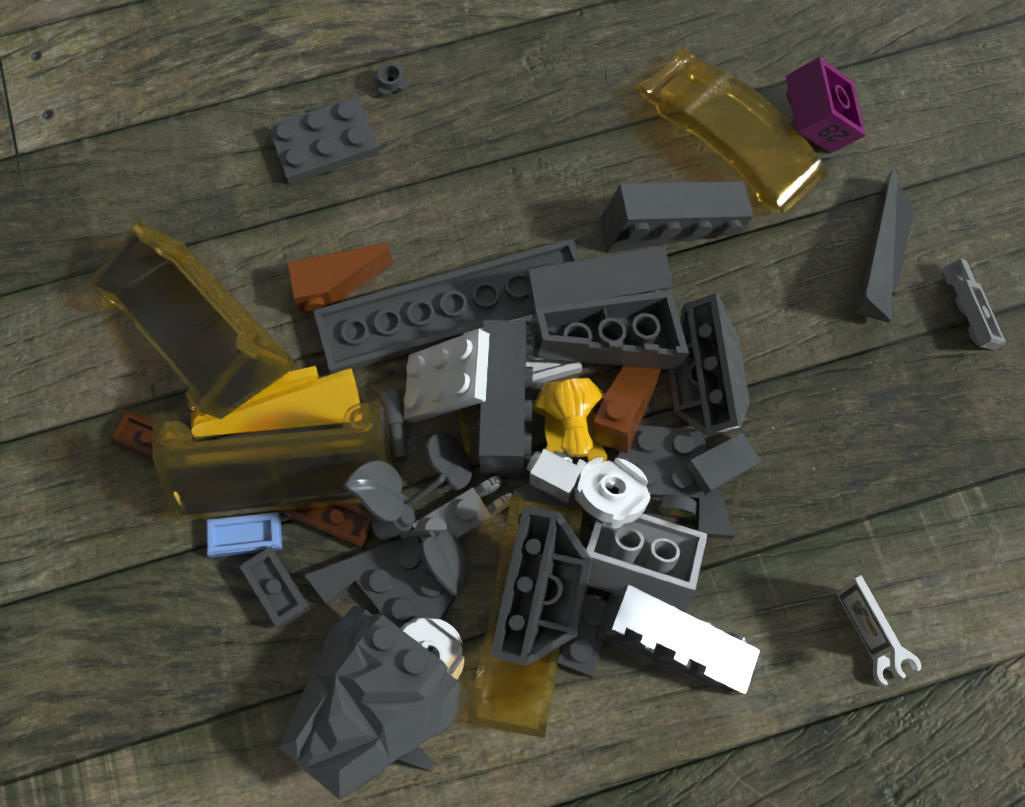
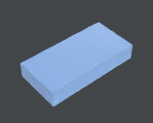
[206,512,282,558]

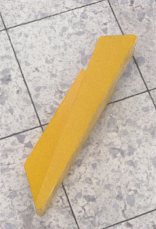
[191,366,362,437]

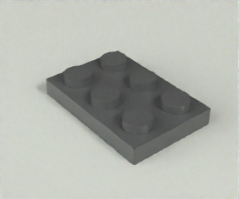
[268,96,380,184]

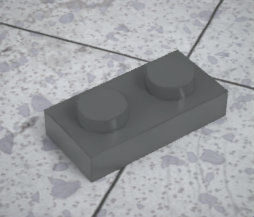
[239,546,311,630]

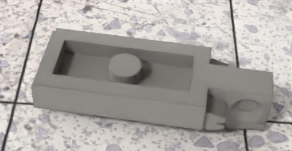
[943,258,1006,350]

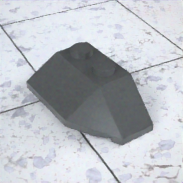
[668,293,750,436]
[490,505,593,666]

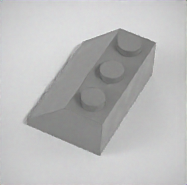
[586,514,708,613]

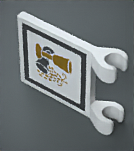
[836,575,921,687]

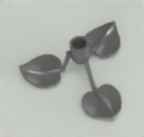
[343,432,472,597]

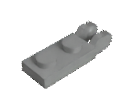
[412,475,515,542]

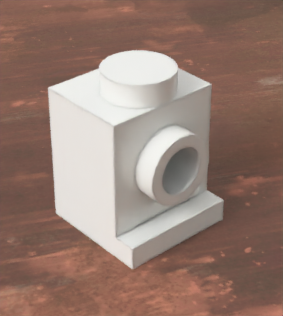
[527,449,586,504]

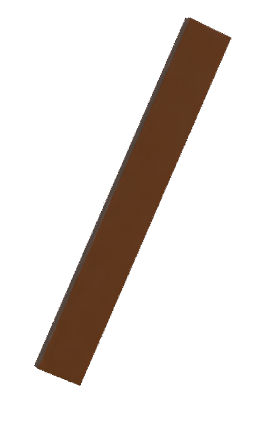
[109,410,373,550]

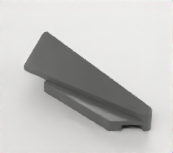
[855,170,915,323]

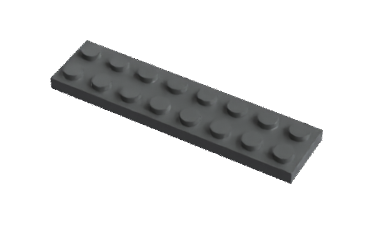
[313,238,580,374]

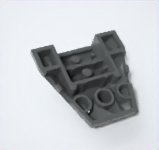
[279,606,472,800]

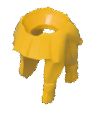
[532,378,607,462]

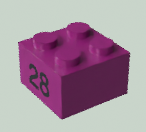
[785,57,866,153]

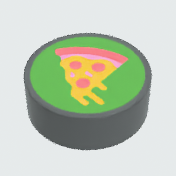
[659,495,697,519]

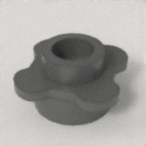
[373,63,409,96]

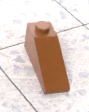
[288,242,393,313]
[594,366,663,454]

